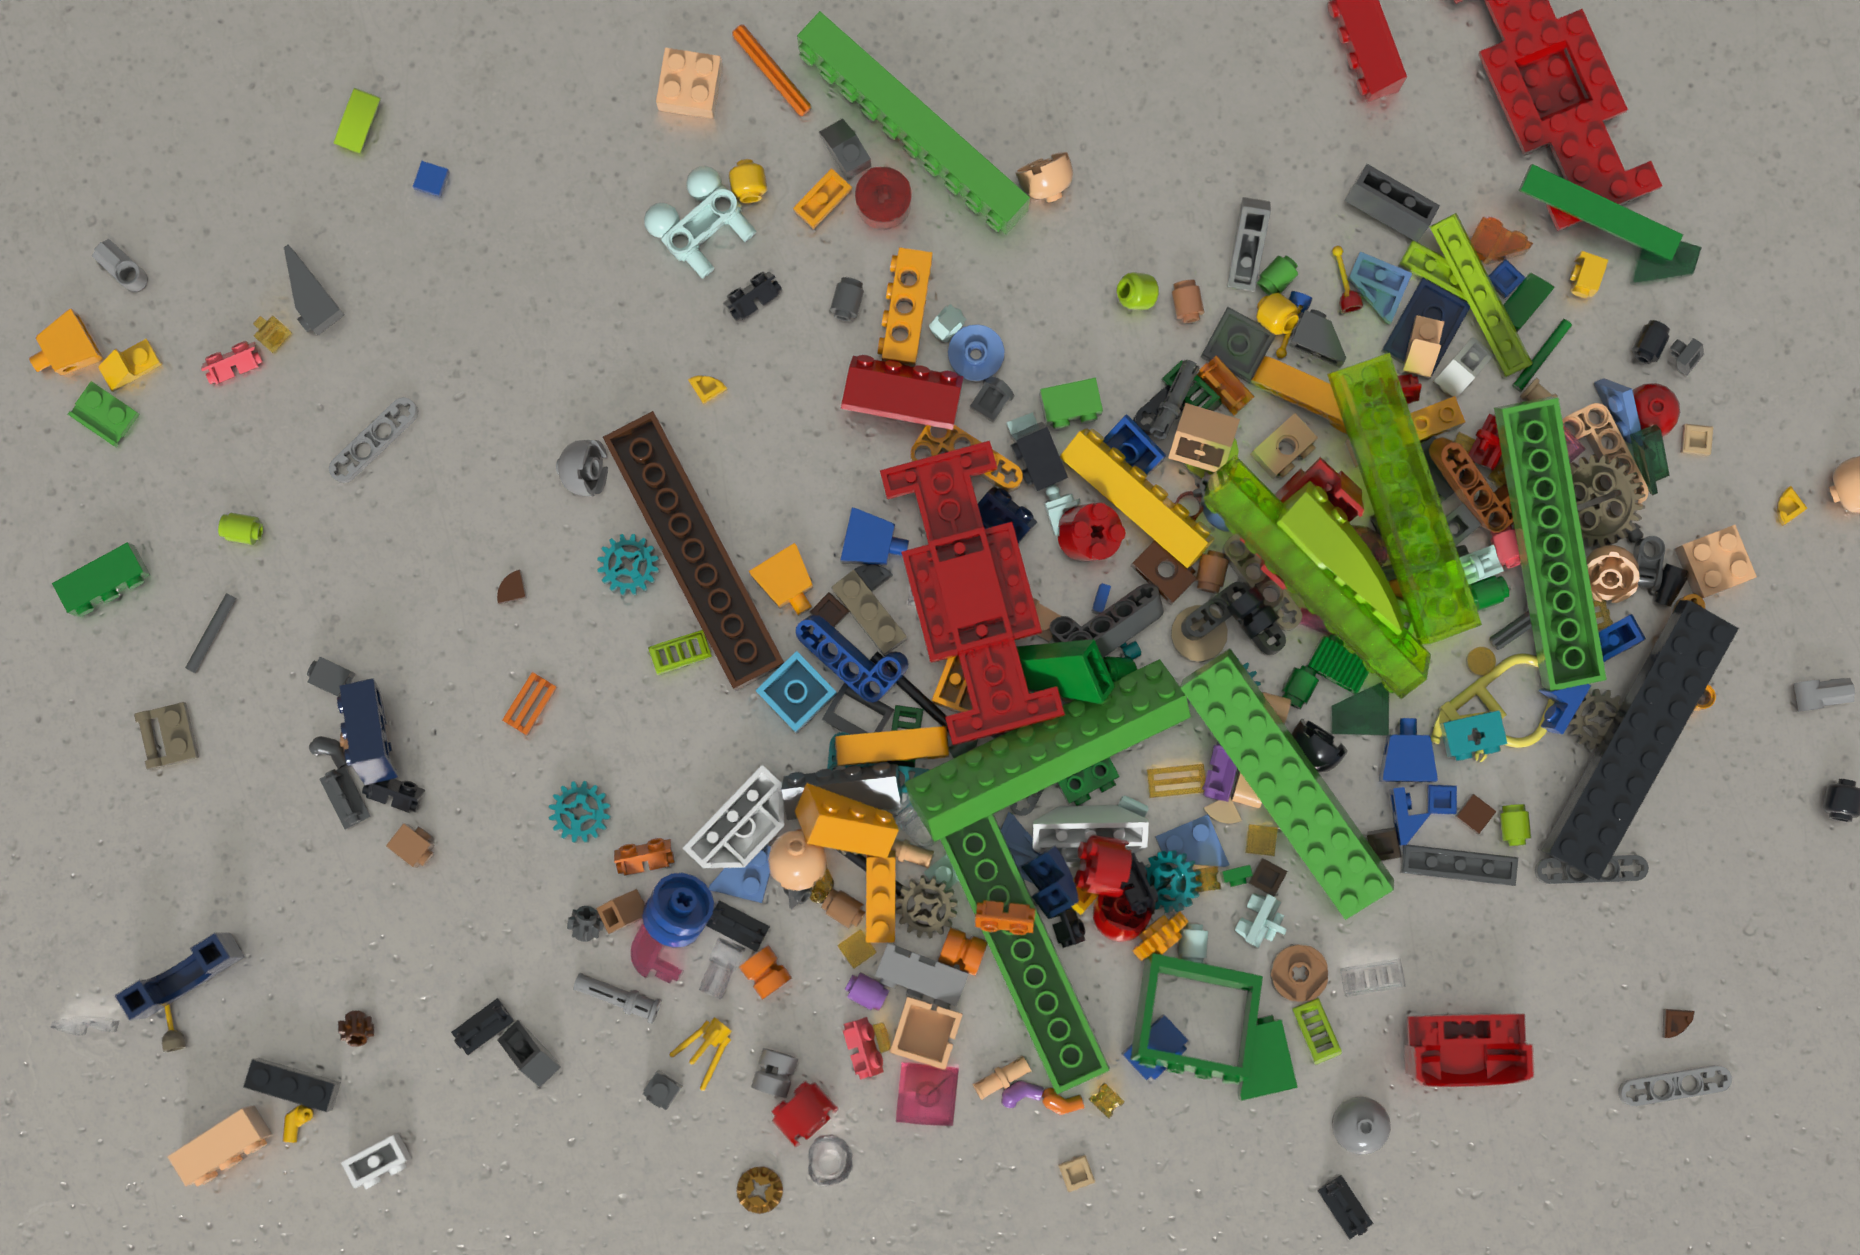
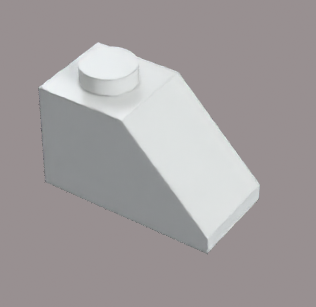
[1434,337,1494,398]

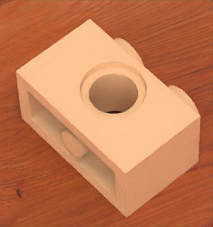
[1250,413,1318,479]

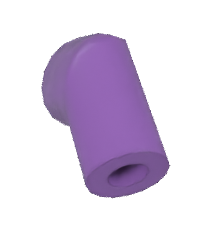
[1001,1081,1044,1108]

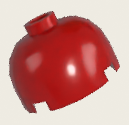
[1632,383,1680,440]
[1093,886,1152,942]

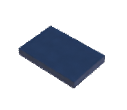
[1381,278,1471,378]

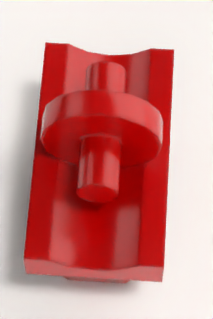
[1468,413,1502,470]

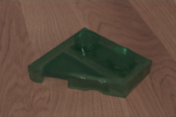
[1630,241,1702,285]
[1330,680,1389,736]

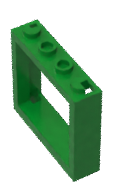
[1130,953,1263,1085]

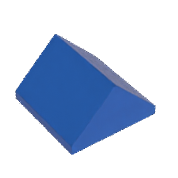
[1103,414,1166,476]

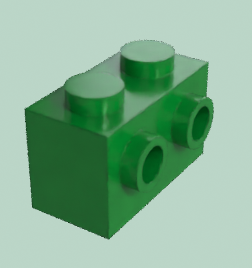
[1057,757,1120,806]

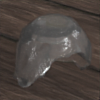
[808,1134,853,1187]

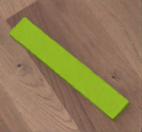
[1429,213,1533,377]

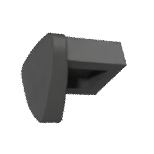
[970,377,1014,423]

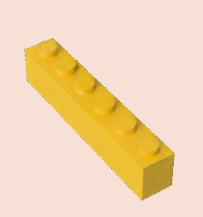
[1060,428,1215,568]

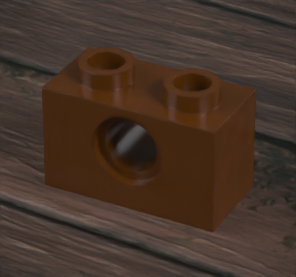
[1131,540,1197,605]

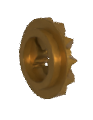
[736,1167,783,1214]

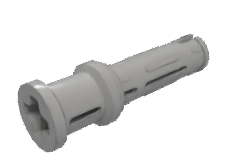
[573,973,662,1024]

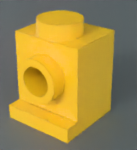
[1570,251,1608,298]

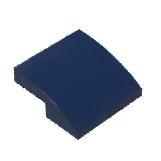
[1022,846,1079,919]

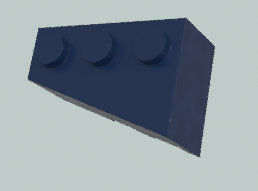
[337,678,398,785]

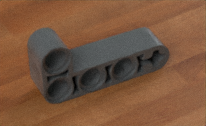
[1050,584,1164,658]

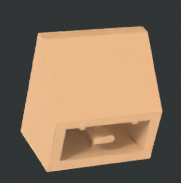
[1168,403,1240,475]

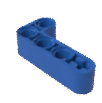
[795,615,909,702]

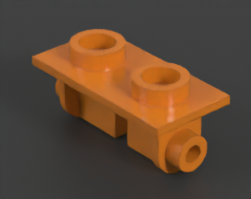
[1197,355,1255,416]
[614,838,675,876]
[975,900,1035,935]

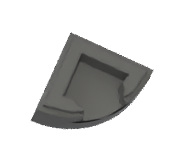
[854,564,893,592]

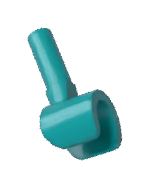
[1120,641,1141,660]

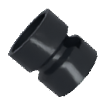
[1226,586,1280,640]

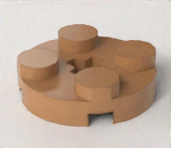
[1270,944,1328,1002]

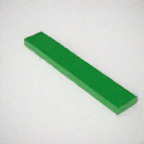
[1518,164,1683,261]

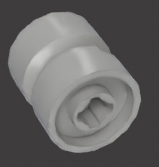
[751,1048,798,1098]

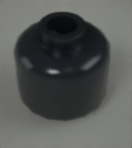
[1823,779,1860,822]

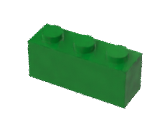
[52,542,150,617]

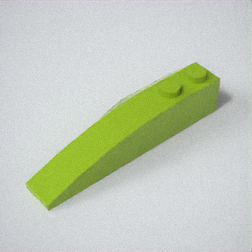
[1277,481,1405,635]

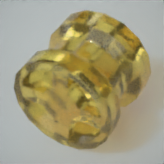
[1193,866,1221,892]
[1089,1083,1125,1119]

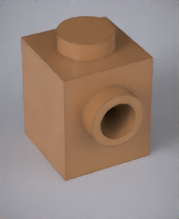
[386,823,435,868]
[596,889,645,934]

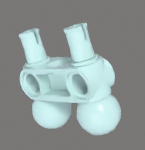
[644,166,757,279]

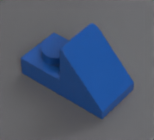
[1599,614,1646,662]
[1539,684,1591,735]
[1389,787,1431,846]

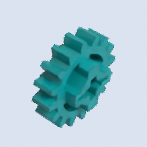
[597,534,659,596]
[549,781,611,843]
[1145,850,1202,913]

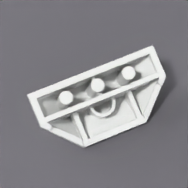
[683,765,785,868]
[1032,805,1149,867]

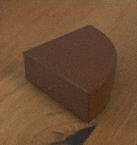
[497,569,527,604]
[1662,1009,1695,1038]

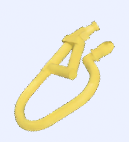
[1430,654,1554,762]

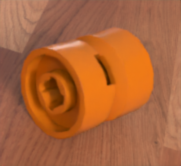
[938,927,988,976]
[739,945,792,1000]

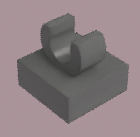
[1670,338,1704,376]

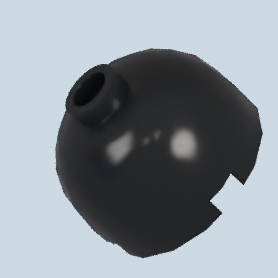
[1292,718,1348,772]

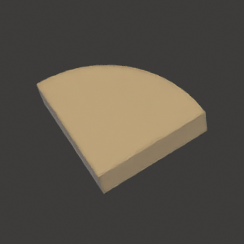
[1203,797,1242,824]

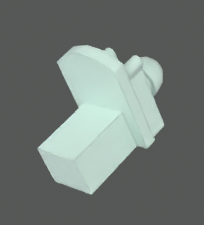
[929,304,967,343]
[1044,484,1081,535]

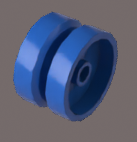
[642,873,714,948]

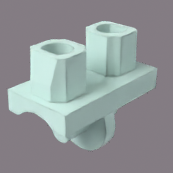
[1445,545,1504,589]
[1235,893,1287,949]

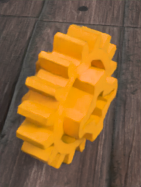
[1132,911,1189,961]

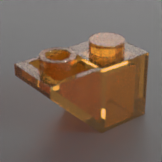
[1470,217,1533,265]

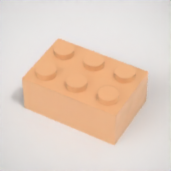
[168,1105,272,1187]

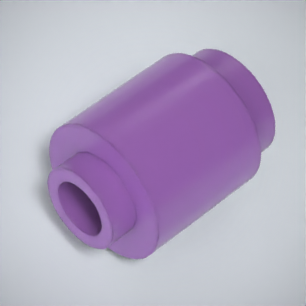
[845,972,889,1011]

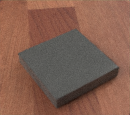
[1201,307,1276,383]

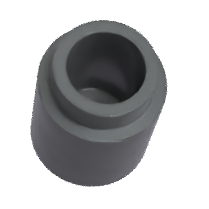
[830,277,864,321]

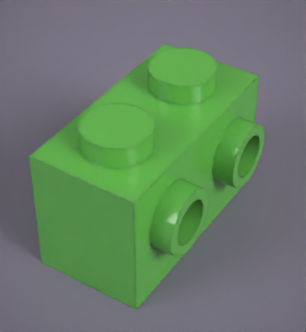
[1039,378,1103,429]

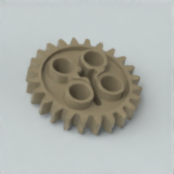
[1570,454,1645,547]

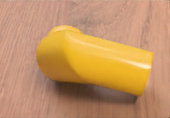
[283,1105,314,1143]

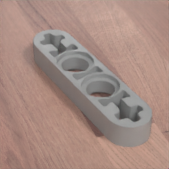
[329,397,418,483]
[1618,1065,1732,1106]

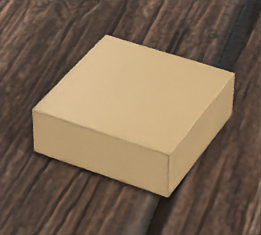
[1681,424,1713,456]
[1058,1154,1095,1193]

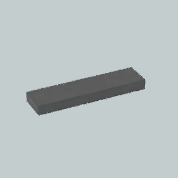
[1400,845,1519,886]

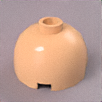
[1015,152,1073,202]
[1829,456,1860,514]
[1586,545,1640,603]
[768,830,827,891]

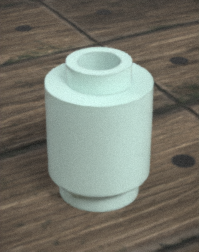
[1178,924,1208,964]

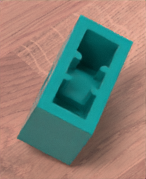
[1439,710,1508,761]

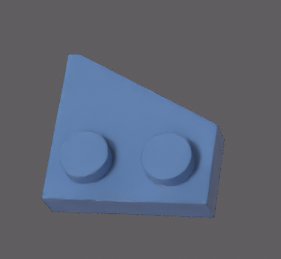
[1155,814,1229,867]
[709,845,771,903]

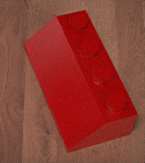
[1328,0,1407,102]
[841,355,964,430]

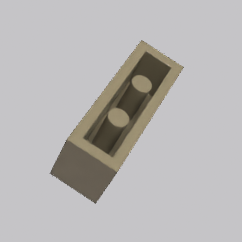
[831,570,907,657]

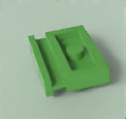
[67,381,140,447]

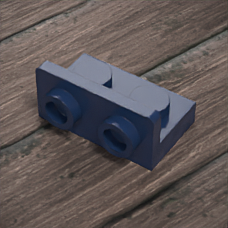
[978,486,1037,544]

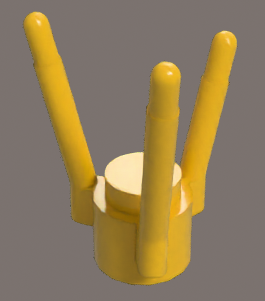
[669,1017,732,1091]

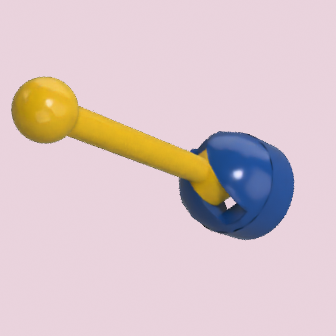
[1276,291,1313,359]

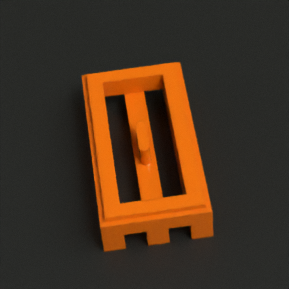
[502,672,557,735]

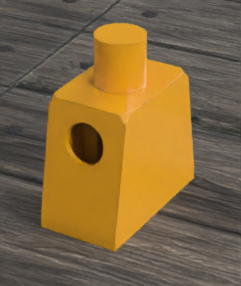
[29,309,104,375]
[749,543,813,616]

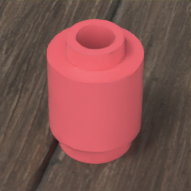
[1490,524,1521,568]

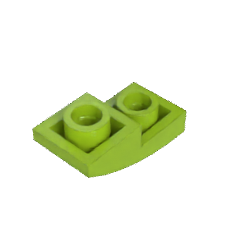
[333,88,381,153]

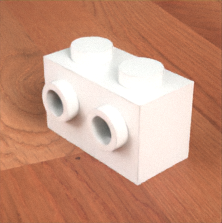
[341,1133,412,1190]

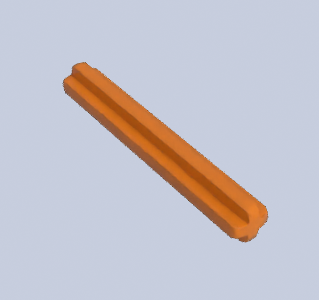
[732,24,811,116]

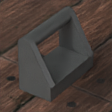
[822,682,894,735]

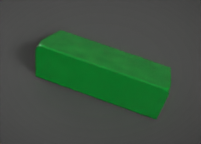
[1503,272,1555,332]

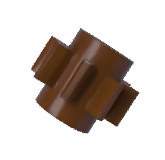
[338,1010,374,1047]

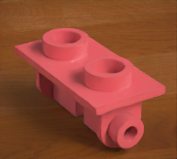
[201,341,263,384]
[842,1017,884,1080]

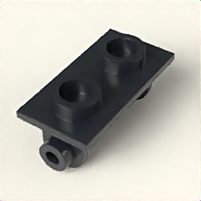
[723,272,782,321]
[362,779,425,813]
[1121,853,1158,915]
[706,900,770,952]
[1050,907,1086,948]
[451,998,514,1056]
[1317,1175,1374,1240]

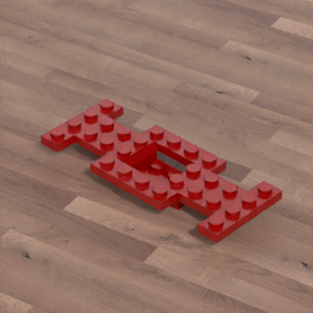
[1454,0,1662,231]
[880,441,1065,746]

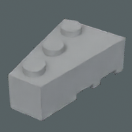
[875,943,969,1009]

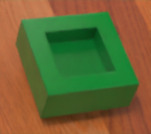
[1220,865,1253,887]

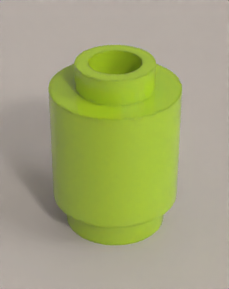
[218,513,263,545]
[1500,804,1531,846]

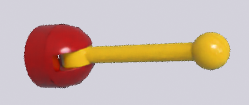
[1332,246,1364,313]

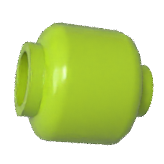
[1117,272,1159,310]

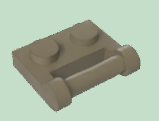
[134,702,199,770]

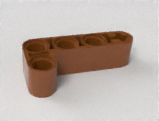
[1429,437,1514,533]

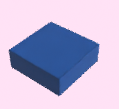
[413,161,449,197]
[1488,258,1525,299]
[1091,583,1111,615]
[1426,785,1457,814]

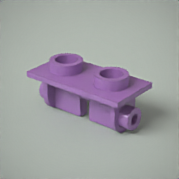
[1202,741,1237,802]

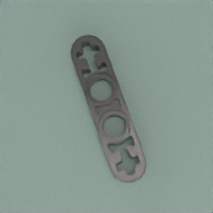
[1535,855,1649,884]

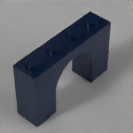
[114,933,245,1020]

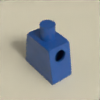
[840,507,909,566]
[1379,718,1438,783]

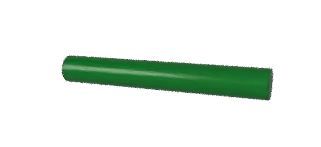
[1513,319,1572,392]

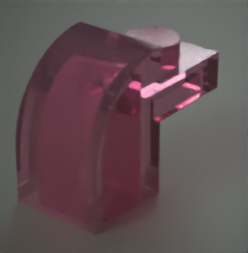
[631,924,684,983]

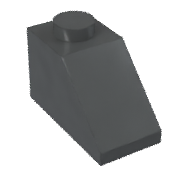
[819,118,871,180]
[1289,309,1346,368]
[497,1020,560,1087]

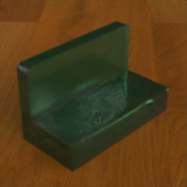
[1630,425,1670,496]

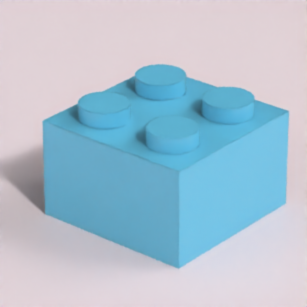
[755,651,837,734]

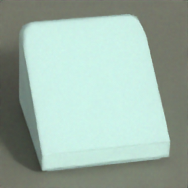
[1117,795,1149,817]

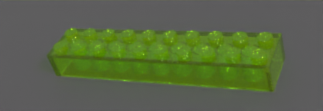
[1327,353,1482,644]
[1203,455,1431,699]

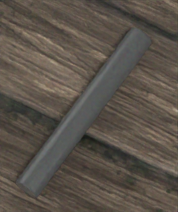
[185,593,236,673]

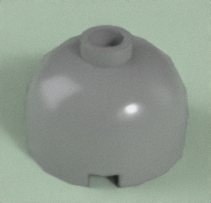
[556,440,608,496]
[1332,1097,1391,1155]

